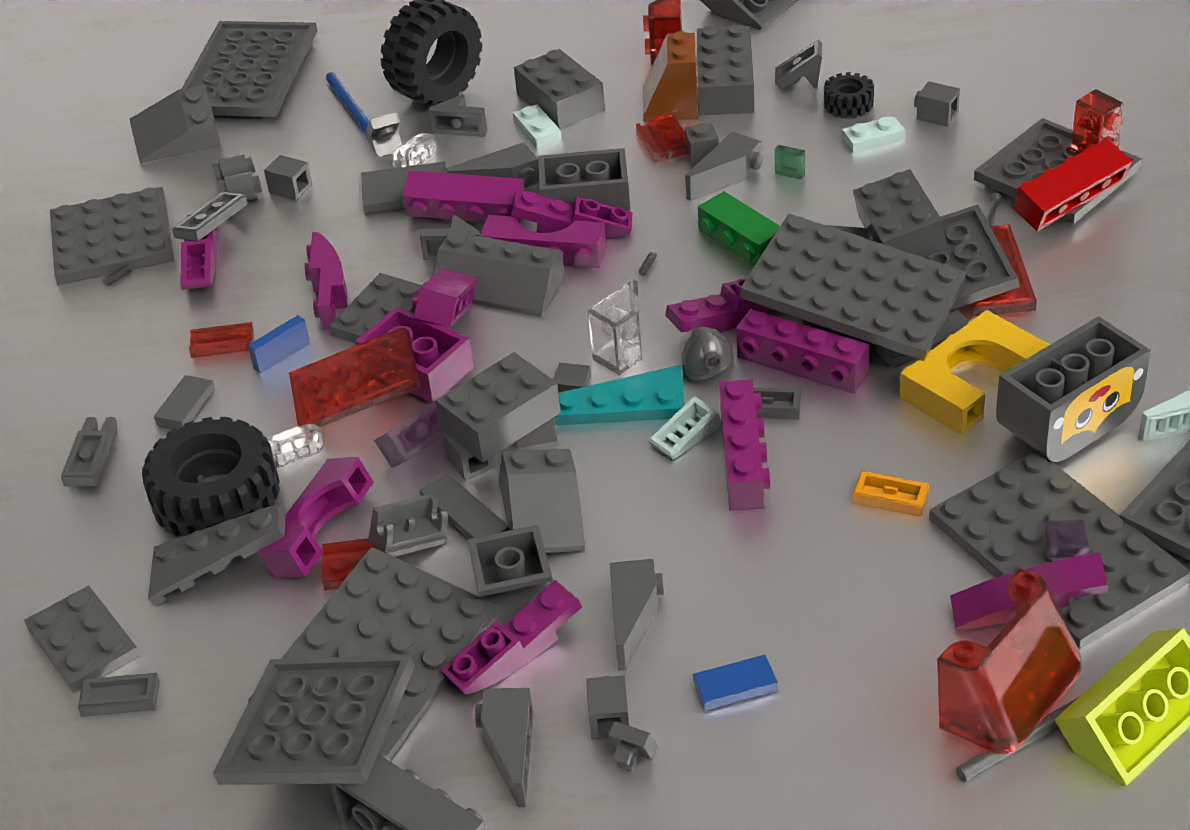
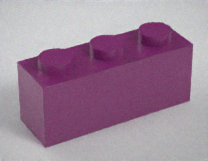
[412,268,478,328]

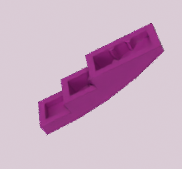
[180,215,218,290]
[950,552,1108,631]

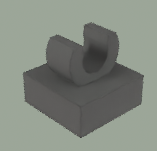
[608,721,658,772]

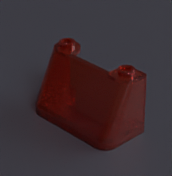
[937,568,1082,754]

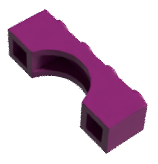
[480,215,606,268]
[258,457,374,578]

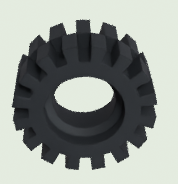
[824,72,874,118]

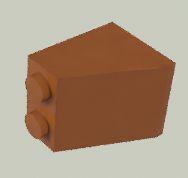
[643,31,698,122]

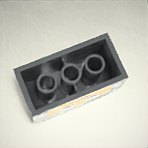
[996,316,1151,462]

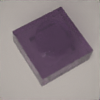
[1045,520,1089,558]

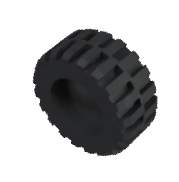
[380,0,483,106]
[142,417,280,537]

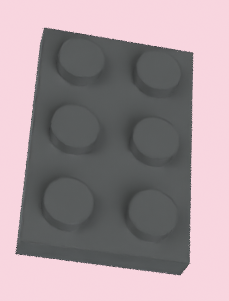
[329,273,422,343]
[24,585,140,693]

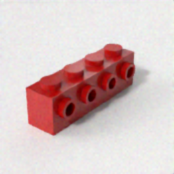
[1012,138,1133,231]

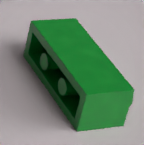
[697,191,780,266]

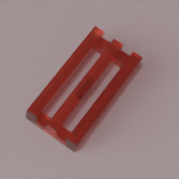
[189,322,254,358]

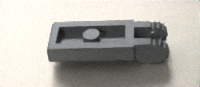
[61,417,117,486]

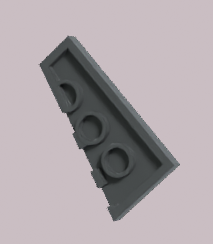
[148,503,286,607]

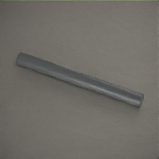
[956,696,1080,782]

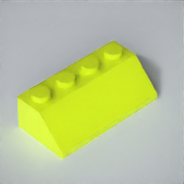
[1054,628,1190,786]

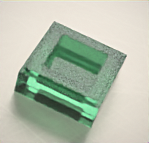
[774,145,805,180]

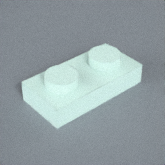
[513,104,562,148]
[842,116,906,153]

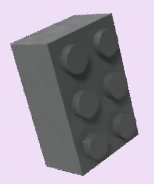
[514,49,605,130]
[538,148,630,211]
[853,169,948,257]
[435,352,561,463]

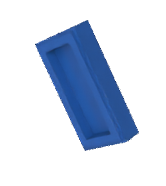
[248,315,310,374]
[693,655,778,711]

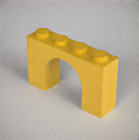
[899,310,1050,435]

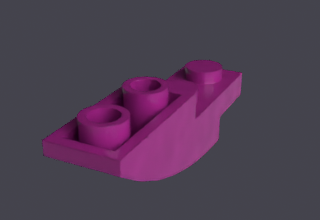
[511,189,633,239]
[305,232,348,330]
[665,279,772,333]
[441,580,582,695]

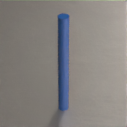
[326,72,369,132]

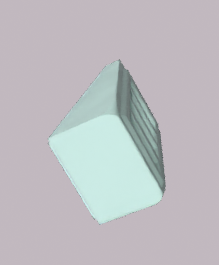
[1138,390,1190,441]
[649,396,721,460]

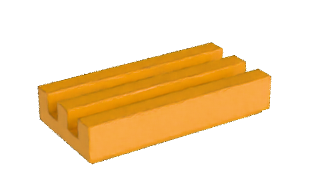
[852,470,930,517]

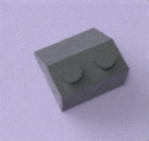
[467,525,553,597]

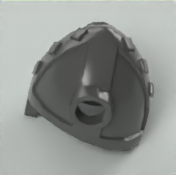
[681,327,734,381]

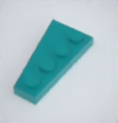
[554,365,685,426]

